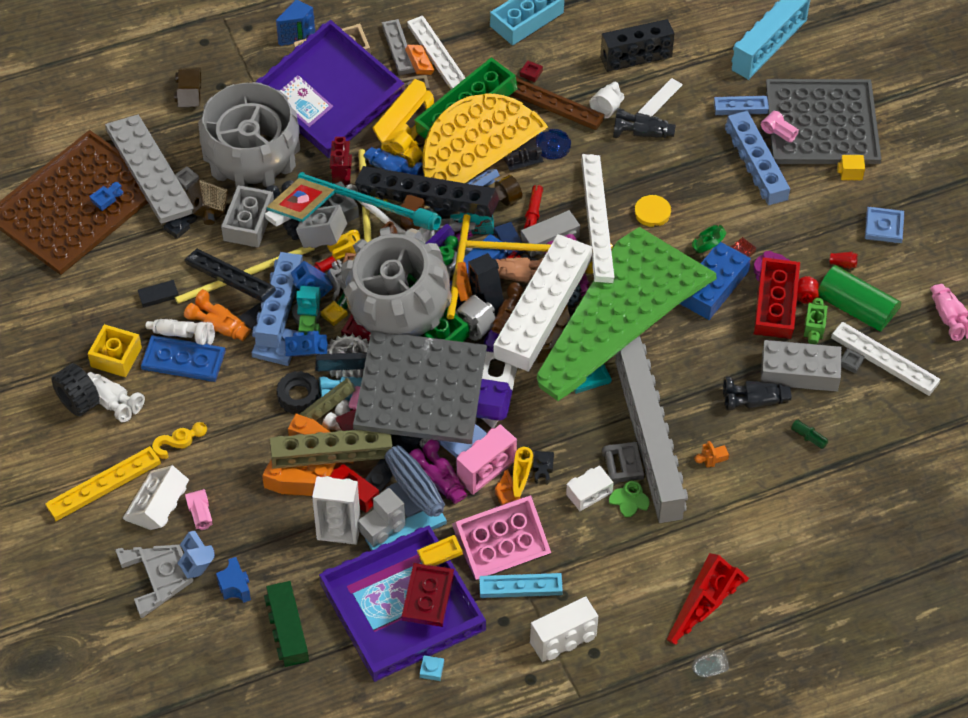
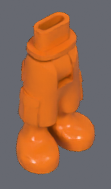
[184,289,251,341]

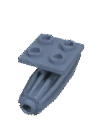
[384,446,445,518]

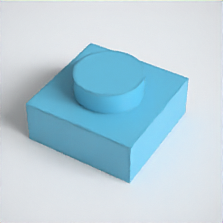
[420,655,444,681]

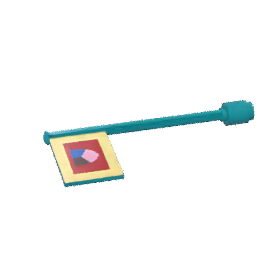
[267,172,441,231]

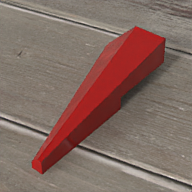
[667,553,749,645]

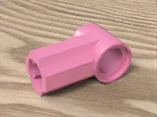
[761,111,799,142]
[185,489,213,530]

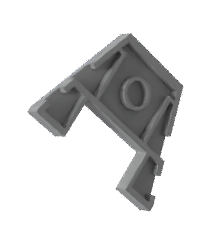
[115,545,193,618]

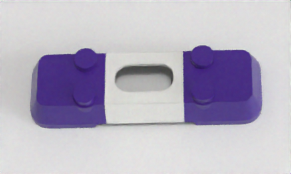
[476,330,517,420]

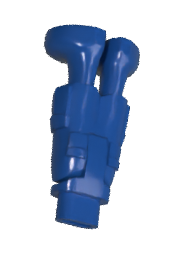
[364,147,424,176]

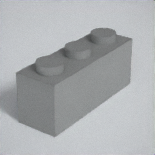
[521,210,580,257]

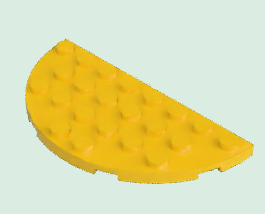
[422,94,548,183]

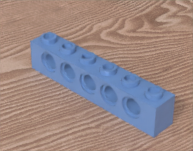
[725,111,790,205]
[252,252,303,348]

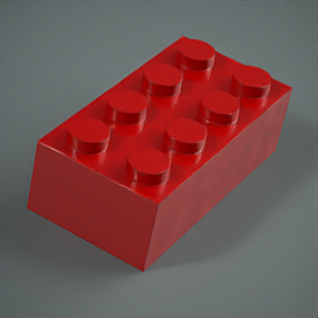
[753,257,800,339]

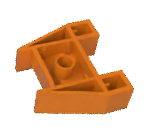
[262,414,354,496]

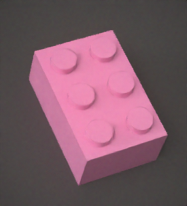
[457,424,517,494]

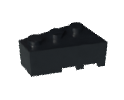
[468,253,504,318]

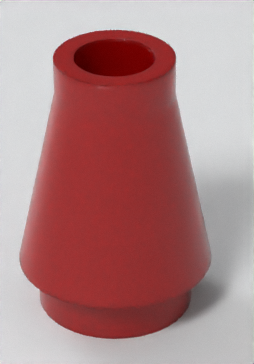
[830,251,858,270]

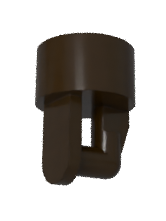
[495,175,523,206]

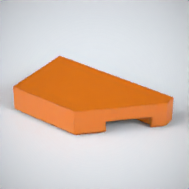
[456,262,472,301]
[495,469,521,506]

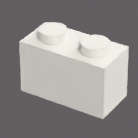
[566,466,614,511]

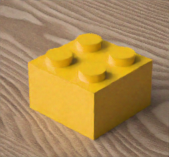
[88,324,142,377]

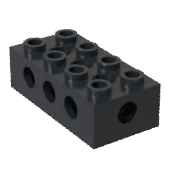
[600,19,675,72]

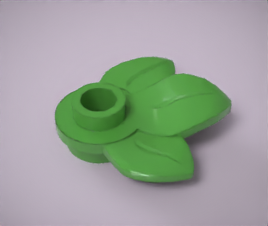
[609,481,649,517]

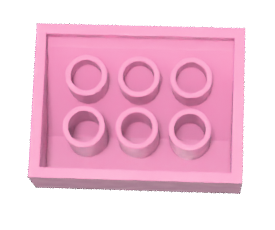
[452,495,551,580]

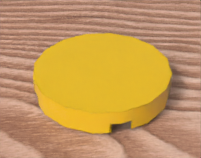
[635,195,671,227]

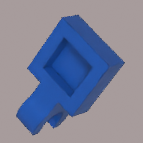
[89,182,124,211]

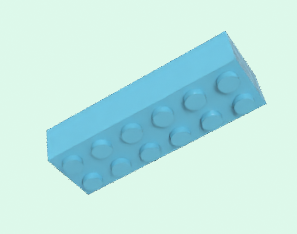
[731,0,810,80]

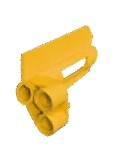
[372,79,434,168]

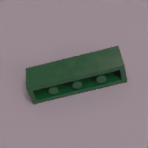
[264,581,309,667]

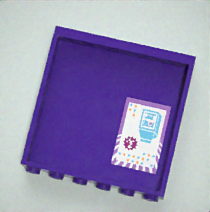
[256,20,405,158]

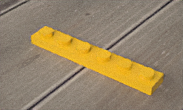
[45,446,161,521]

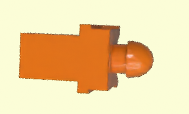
[694,441,729,468]

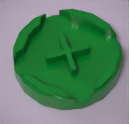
[692,225,726,253]

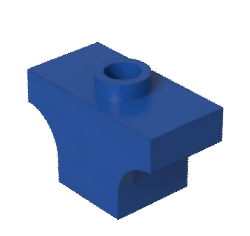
[216,557,251,603]

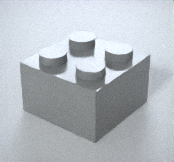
[296,205,347,248]

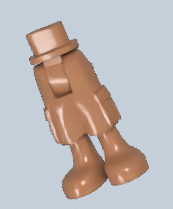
[496,258,543,283]

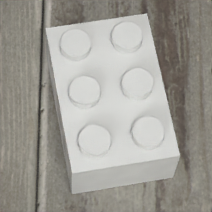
[530,596,598,662]

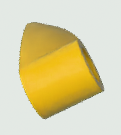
[513,447,533,499]

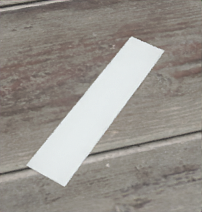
[638,78,683,116]

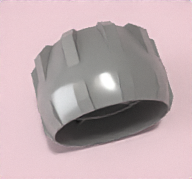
[198,82,300,188]
[340,227,452,336]

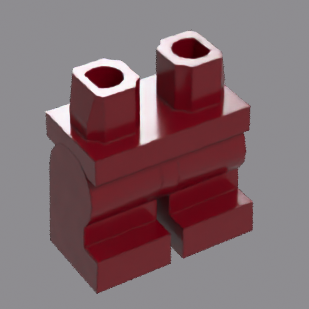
[330,136,352,185]

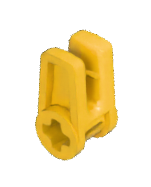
[327,230,360,261]

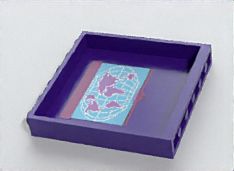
[319,525,486,682]

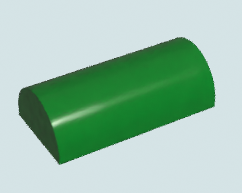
[818,265,901,332]

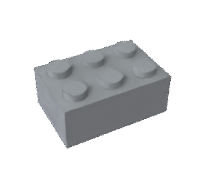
[221,185,274,248]

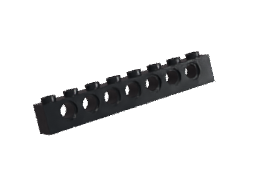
[355,166,499,217]

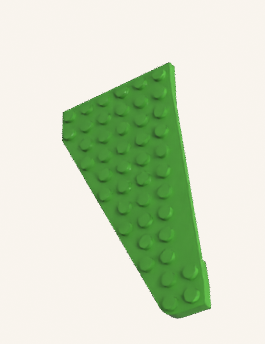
[537,227,717,401]

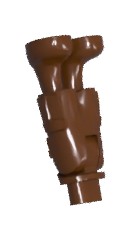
[492,282,523,334]

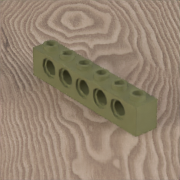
[270,430,392,469]

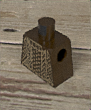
[188,179,228,225]

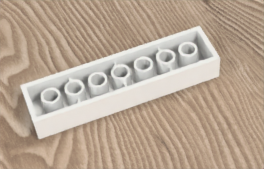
[494,234,592,372]

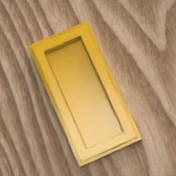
[417,535,463,566]

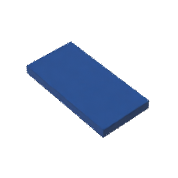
[141,335,226,382]

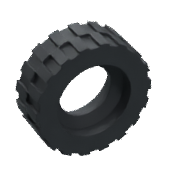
[277,371,320,415]

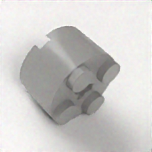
[455,295,495,341]

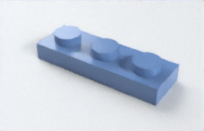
[714,96,769,115]

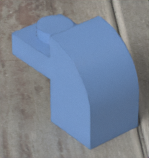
[178,531,214,579]

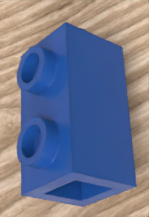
[290,261,333,298]
[285,331,328,357]

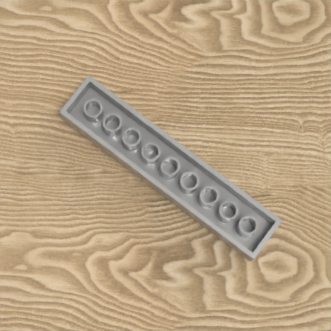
[615,336,688,523]

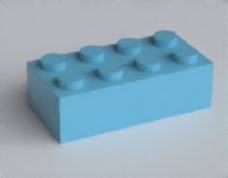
[490,0,564,45]

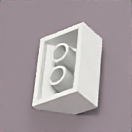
[123,465,189,530]

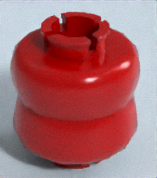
[797,276,819,304]

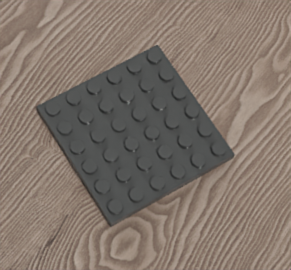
[766,79,881,164]
[353,331,487,444]

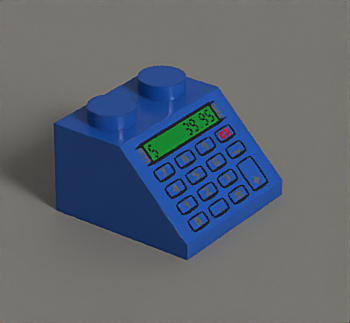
[276,0,315,46]

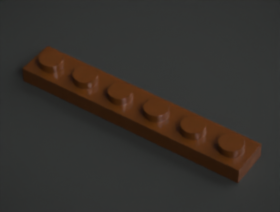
[511,78,605,130]

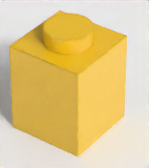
[837,155,865,180]

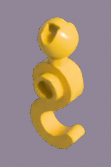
[152,422,207,459]

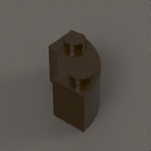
[174,67,201,107]

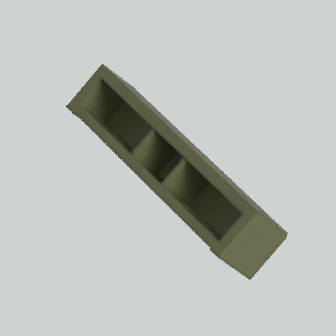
[300,378,356,421]

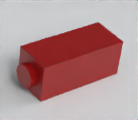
[330,464,379,513]

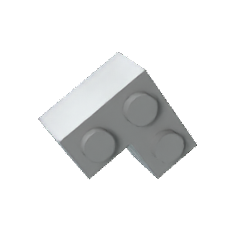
[358,488,405,547]

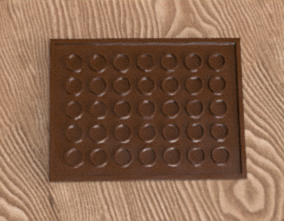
[0,130,148,275]

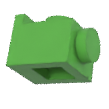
[299,315,321,335]

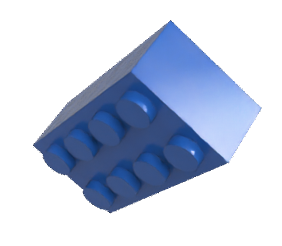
[679,242,751,320]

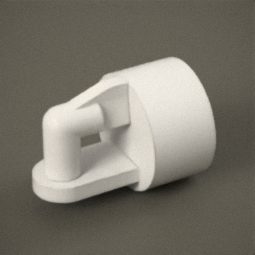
[590,82,624,118]

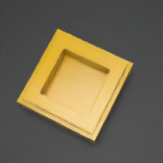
[321,301,347,326]

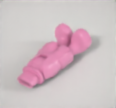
[930,284,968,341]

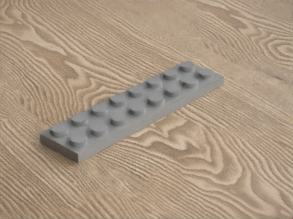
[105,114,194,224]

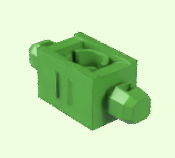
[804,298,828,345]

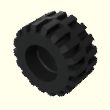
[51,363,100,417]

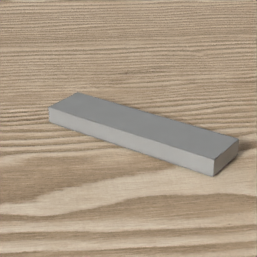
[382,19,415,75]

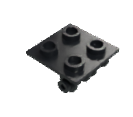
[503,138,544,171]

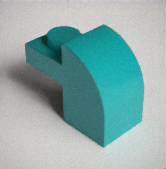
[296,286,321,316]

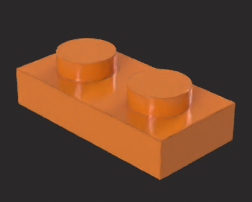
[405,45,434,75]

